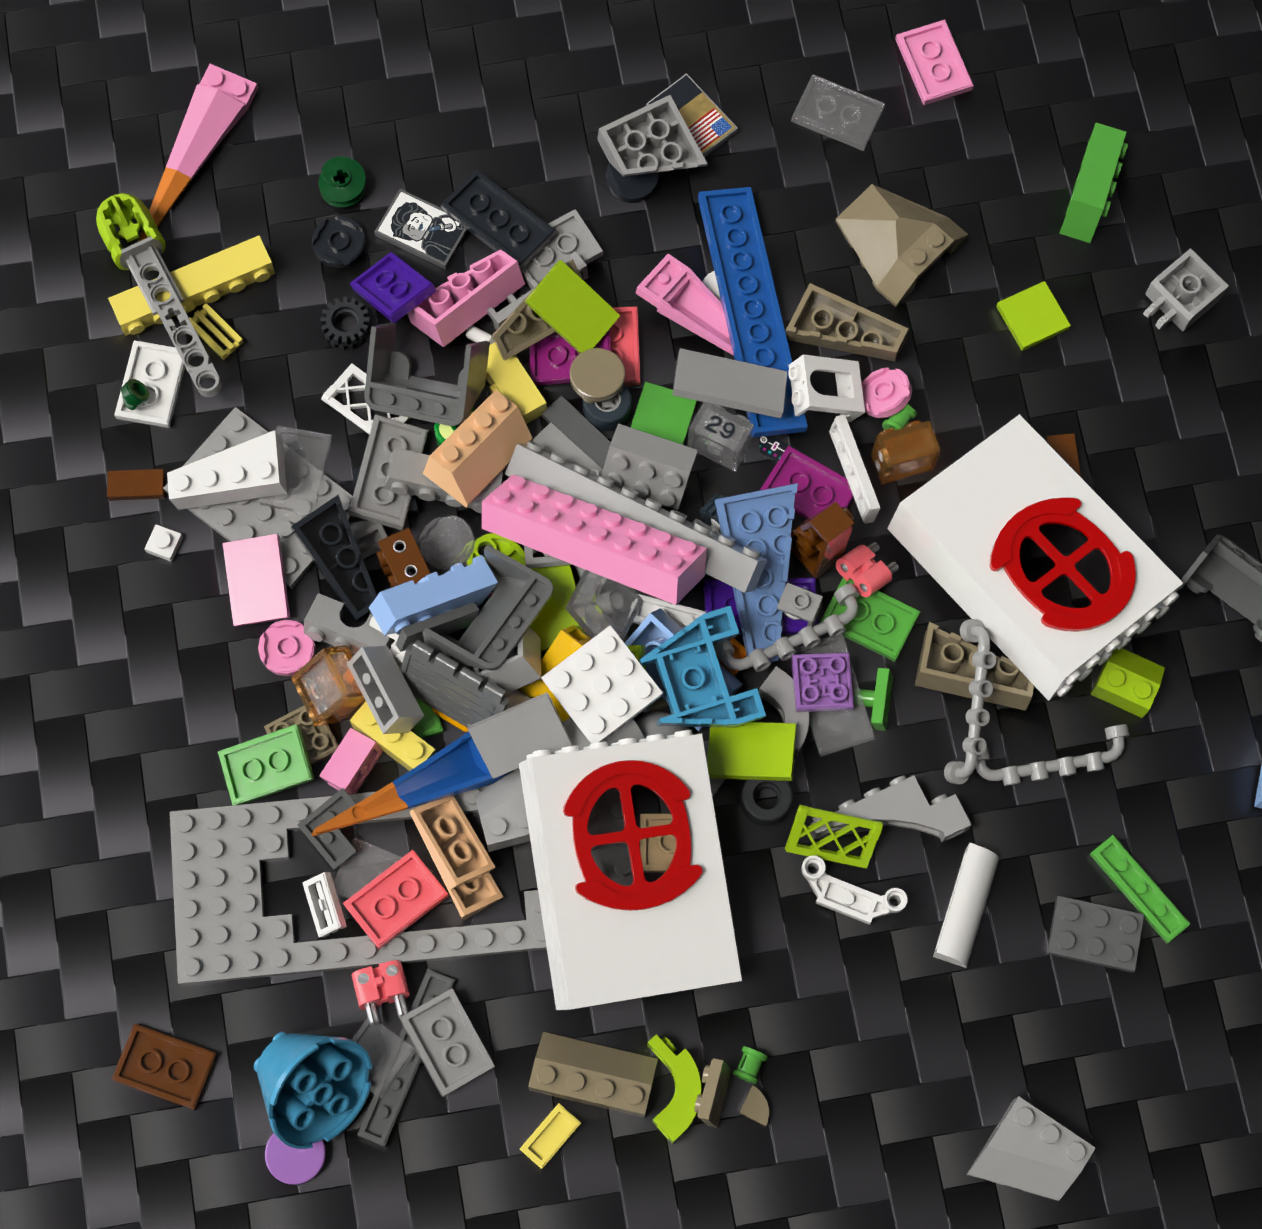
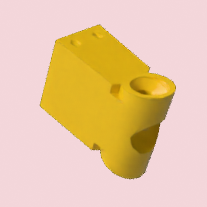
[518,625,592,722]

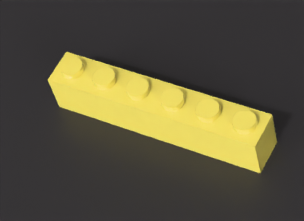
[108,236,275,336]

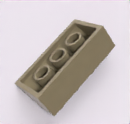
[528,1032,658,1118]

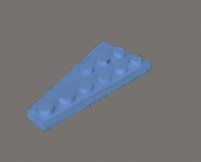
[715,483,798,662]

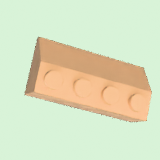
[423,390,532,508]

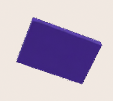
[350,252,436,323]

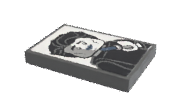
[374,189,468,270]

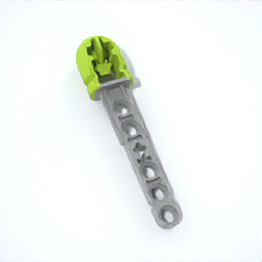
[96,193,222,397]

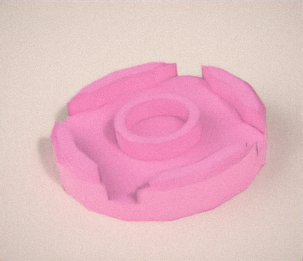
[862,368,912,418]
[258,620,316,676]

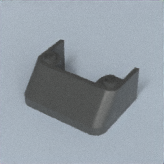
[364,322,490,426]
[1180,534,1262,642]

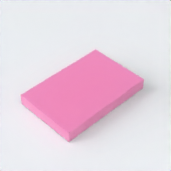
[895,20,974,105]
[223,534,290,627]

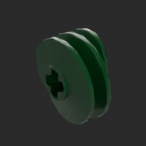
[318,156,367,208]

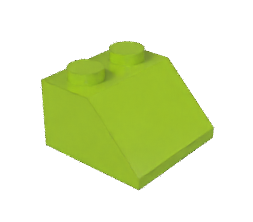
[1091,648,1165,718]

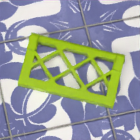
[785,805,883,869]

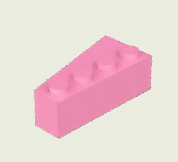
[407,250,525,347]

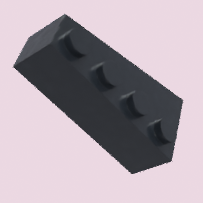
[291,495,377,621]

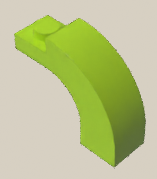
[647,1034,701,1144]

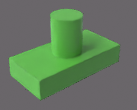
[854,668,893,731]

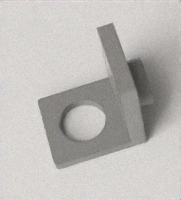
[777,583,823,626]

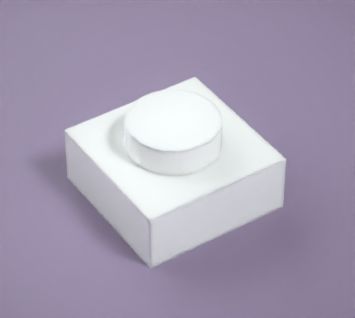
[145,525,183,562]

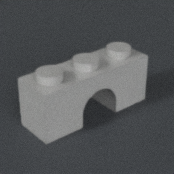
[304,593,394,654]

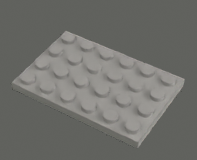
[163,407,354,590]

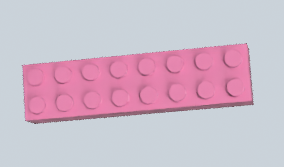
[482,474,707,605]

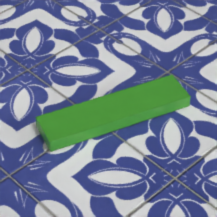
[1090,835,1190,944]

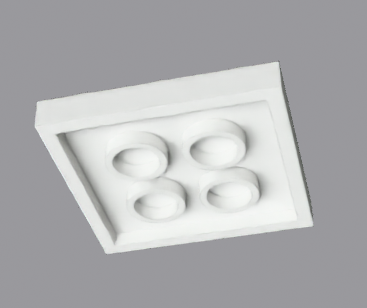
[541,626,663,744]

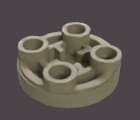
[570,348,625,403]

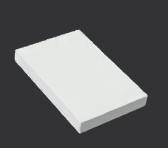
[115,340,185,428]

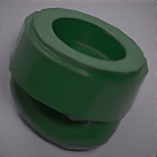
[121,379,150,410]

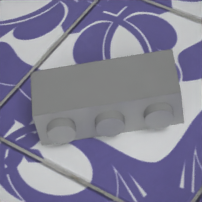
[347,646,424,734]

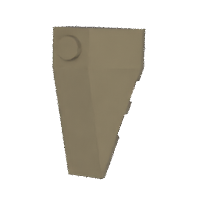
[492,259,583,360]

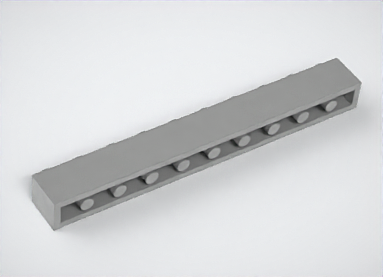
[505,441,767,593]

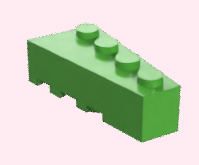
[1059,123,1128,243]

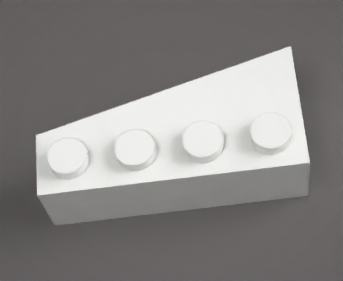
[167,430,287,510]

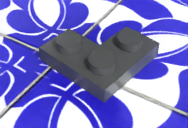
[297,788,357,869]

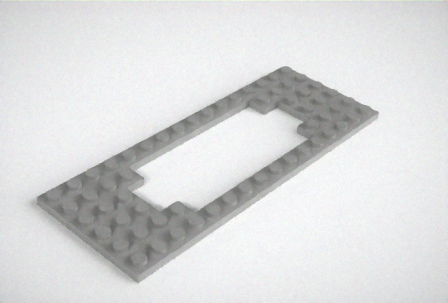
[170,784,633,985]

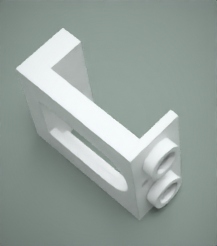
[788,355,865,422]

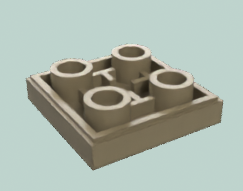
[264,700,339,766]
[695,1058,732,1128]

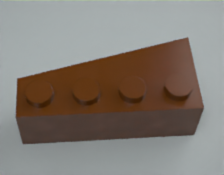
[791,502,854,580]

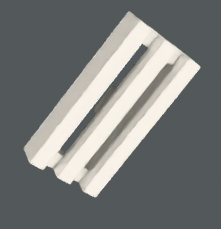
[303,872,347,937]

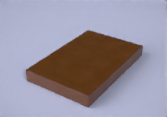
[111,1024,218,1111]

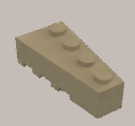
[915,622,1034,711]

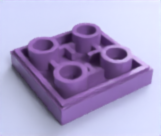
[791,653,854,712]

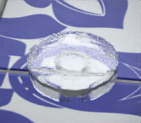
[419,516,475,570]

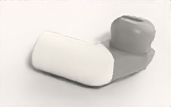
[466,326,495,345]

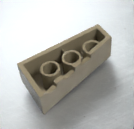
[786,283,908,362]

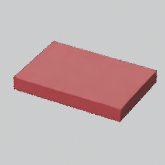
[611,307,640,386]
[343,850,449,950]

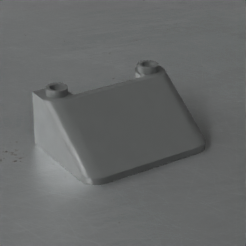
[422,545,553,671]

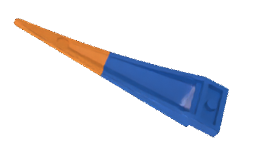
[311,731,514,836]

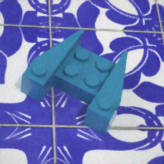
[639,606,766,728]

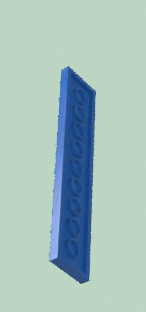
[698,187,808,438]

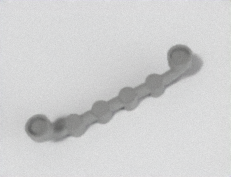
[713,583,859,672]
[944,619,996,784]
[975,724,1129,786]

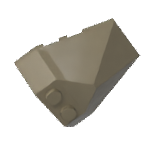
[836,184,968,307]

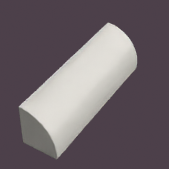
[933,843,999,968]

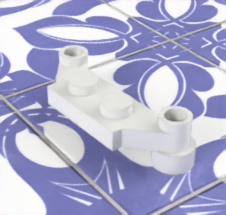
[801,856,907,925]

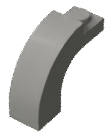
[759,666,809,757]

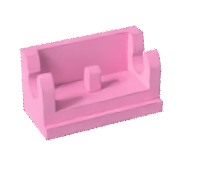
[319,728,383,795]

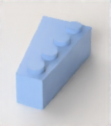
[369,555,498,636]

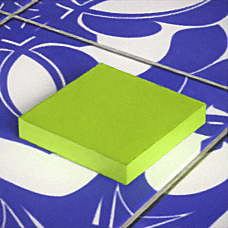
[996,281,1071,351]

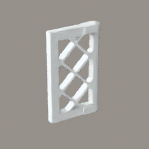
[321,363,410,434]

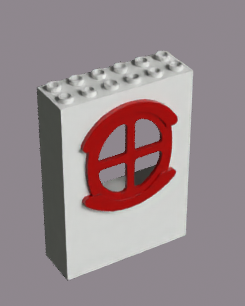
[887,414,1183,701]
[519,730,742,1010]

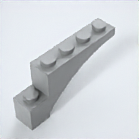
[810,775,971,842]

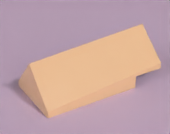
[410,796,503,920]

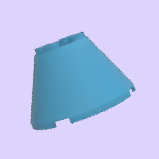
[254,1032,372,1149]

